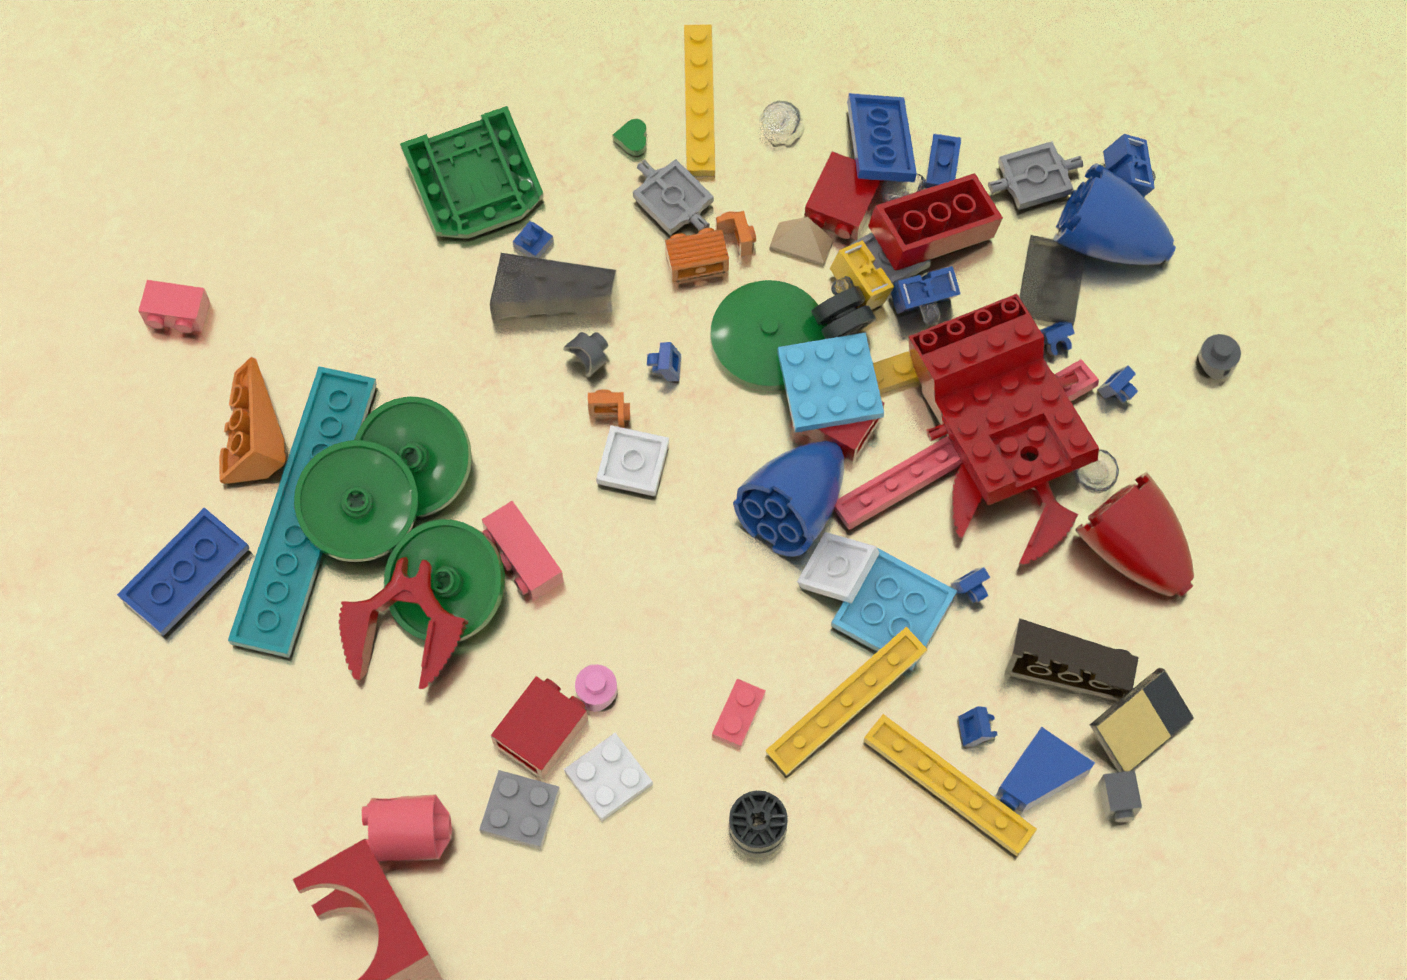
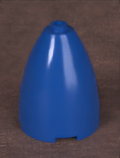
[1053,163,1176,265]
[733,441,844,556]

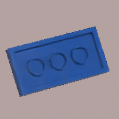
[847,93,917,182]
[117,507,250,636]

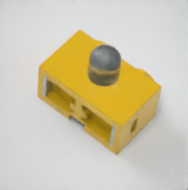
[829,240,894,310]

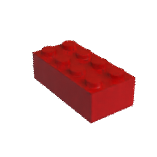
[868,173,1003,271]

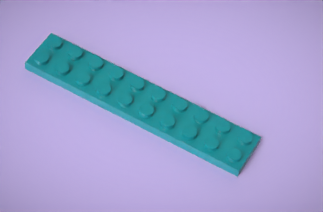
[228,366,377,658]

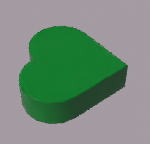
[613,119,647,156]

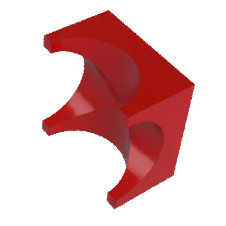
[292,838,443,980]

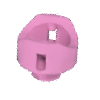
[575,664,618,712]

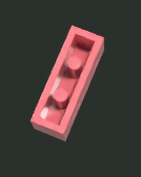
[481,501,564,601]

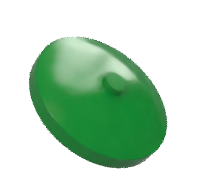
[710,280,827,391]
[354,396,472,518]
[294,440,418,562]
[384,519,505,642]

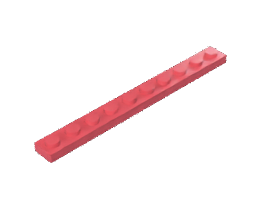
[834,359,1099,530]

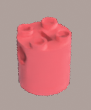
[362,794,452,862]

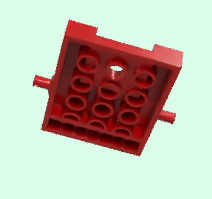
[908,294,1099,505]

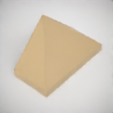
[769,217,833,266]

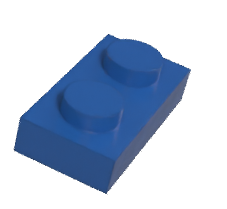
[925,134,961,189]

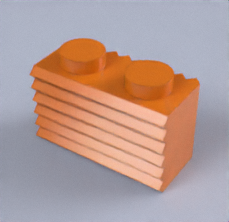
[665,228,729,282]

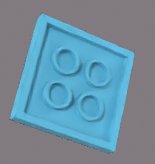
[777,333,884,433]
[831,548,957,670]

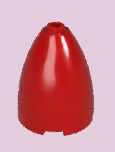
[1075,472,1194,597]

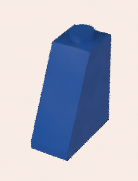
[996,727,1095,813]

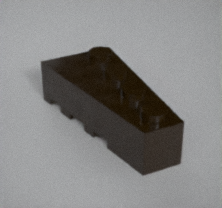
[1005,618,1139,701]

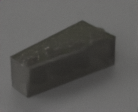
[489,253,617,320]

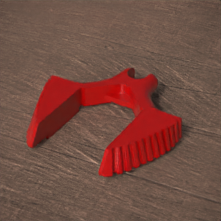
[952,453,1079,565]
[338,557,468,689]

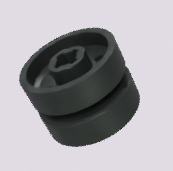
[811,286,876,339]
[729,790,788,857]

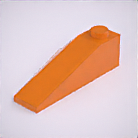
[219,357,286,484]

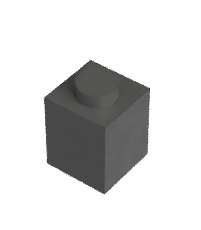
[1098,770,1142,822]

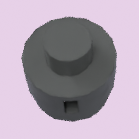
[563,332,609,377]
[1198,334,1241,379]

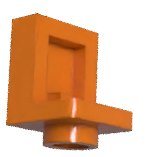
[716,211,756,257]
[588,389,630,428]

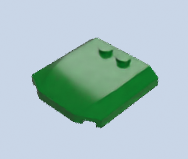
[400,106,544,239]

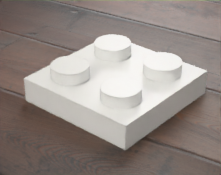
[596,425,669,496]
[797,532,880,603]
[564,733,653,822]

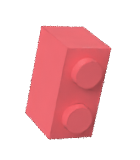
[138,280,210,333]

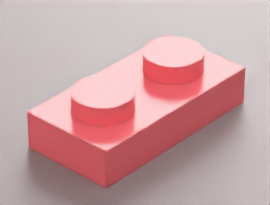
[712,679,766,749]

